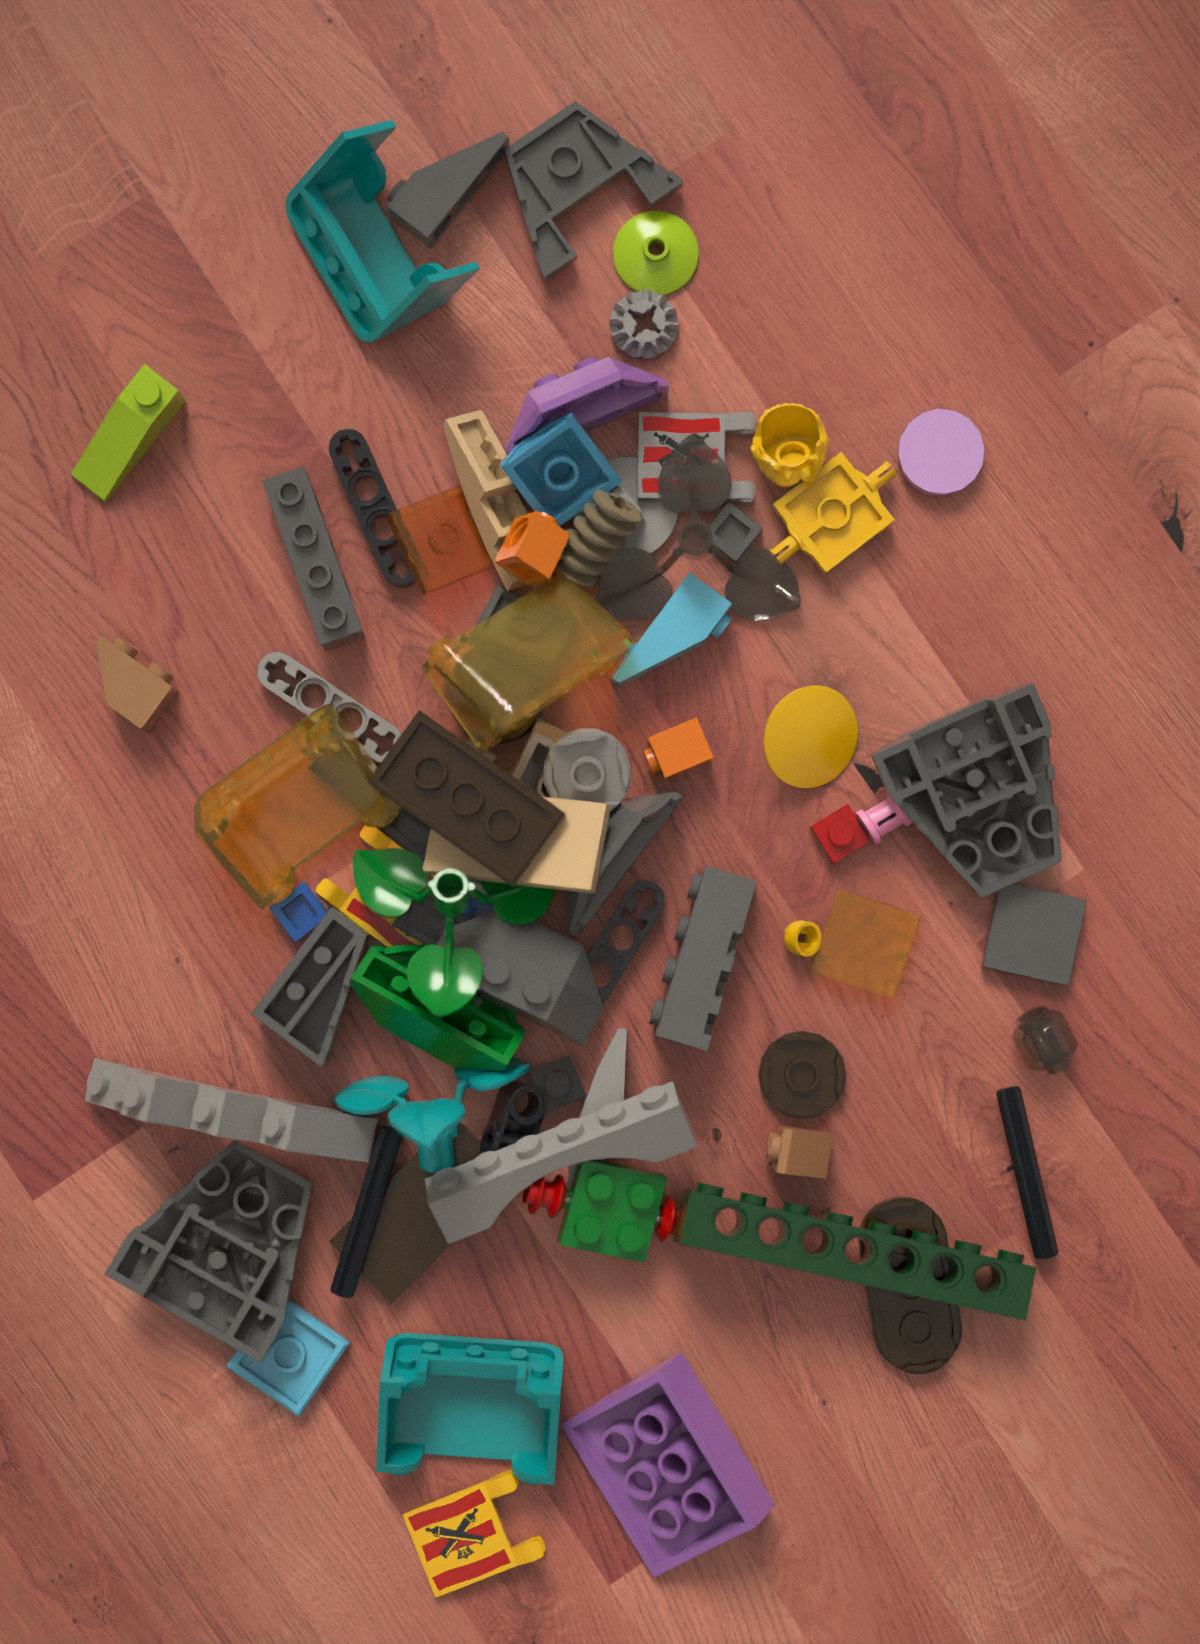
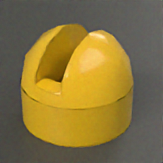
[783,920,822,957]

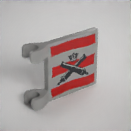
[637,412,756,503]

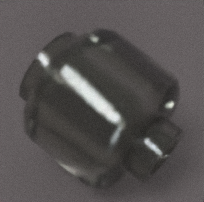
[1012,1006,1078,1074]

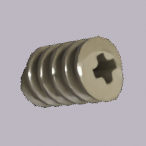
[557,489,643,587]

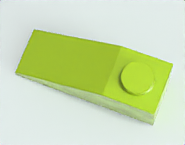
[71,364,186,502]

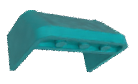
[285,120,480,343]

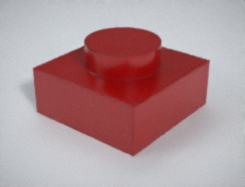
[810,804,871,864]

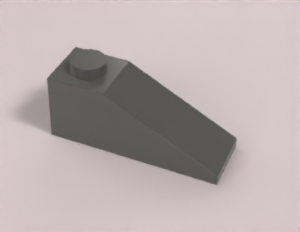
[387,132,510,249]

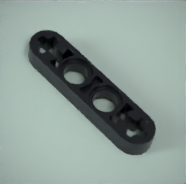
[328,428,421,588]
[587,881,665,1005]

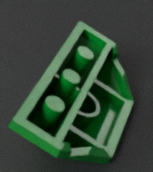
[349,945,525,1070]

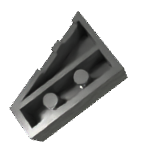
[251,907,371,1067]

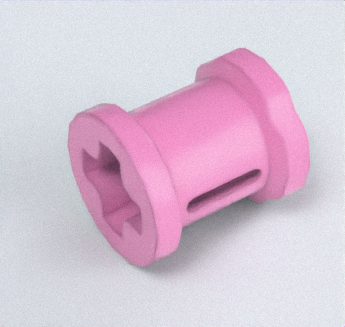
[855,794,913,846]

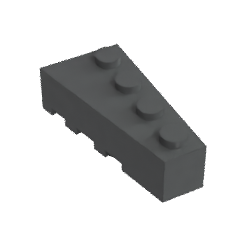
[649,866,757,1051]

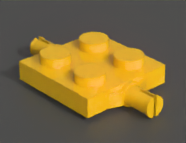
[769,452,897,575]

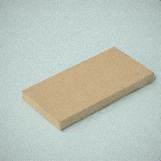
[422,797,611,894]

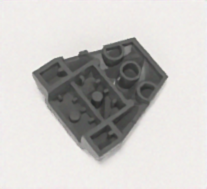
[871,683,1061,898]
[104,1140,312,1363]

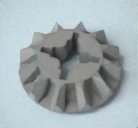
[610,289,679,359]

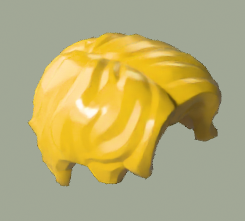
[750,403,830,487]

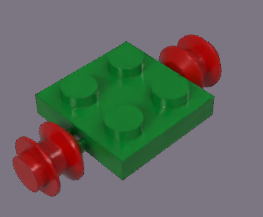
[522,1159,683,1263]

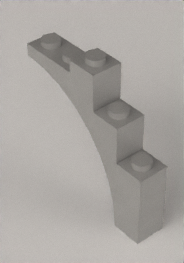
[85,1058,378,1163]

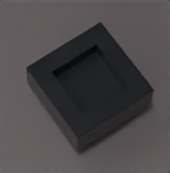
[529,1055,587,1113]

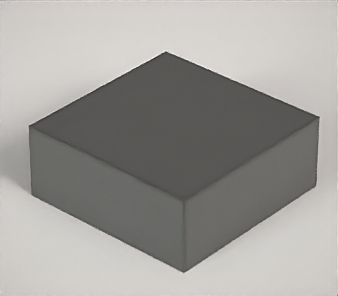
[701,501,763,564]

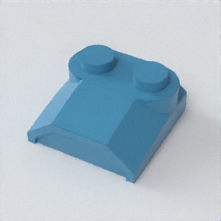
[500,413,622,527]

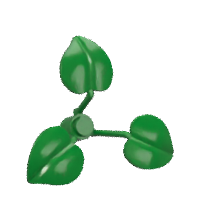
[353,848,555,1017]

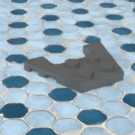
[504,101,683,282]

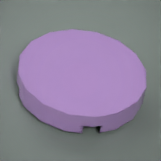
[898,409,985,496]

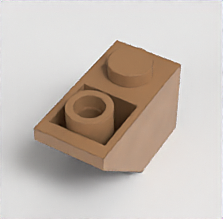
[96,636,179,733]
[765,1124,833,1179]

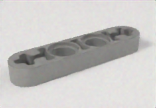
[258,652,402,763]

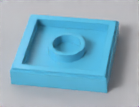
[226,1298,350,1417]

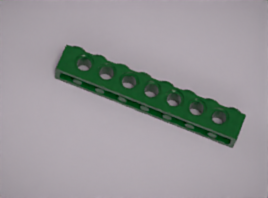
[673,1182,1037,1320]

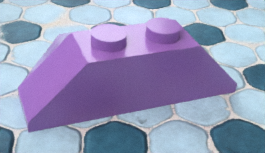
[505,357,669,455]

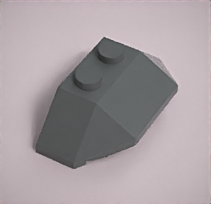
[564,792,683,938]
[437,911,603,1047]

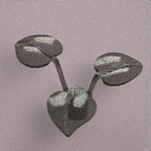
[594,433,801,621]

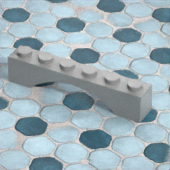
[425,1081,698,1244]

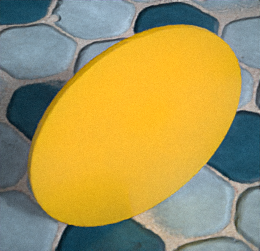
[763,685,858,788]

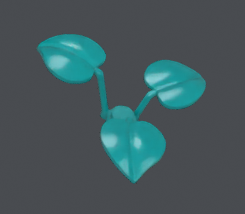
[331,1057,532,1172]

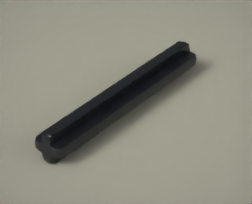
[996,1086,1059,1260]
[330,1125,403,1298]

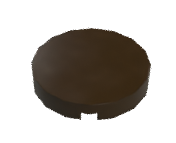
[758,1031,846,1119]

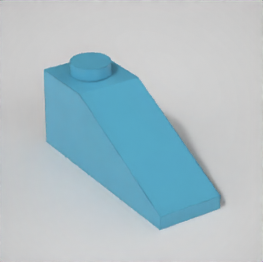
[611,572,733,688]

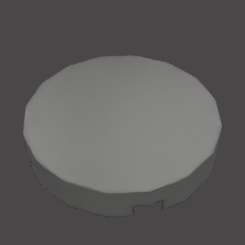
[544,728,631,811]

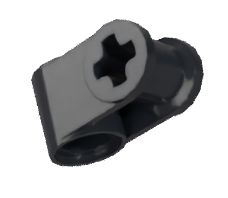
[480,1080,547,1154]

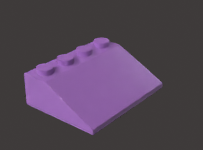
[561,1351,776,1577]

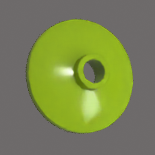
[613,211,699,295]

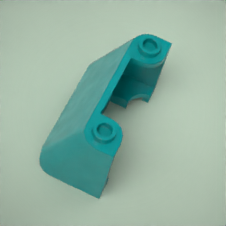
[376,1333,563,1485]

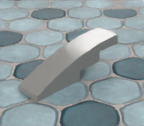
[567,1028,627,1190]

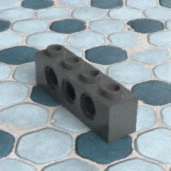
[262,466,366,652]

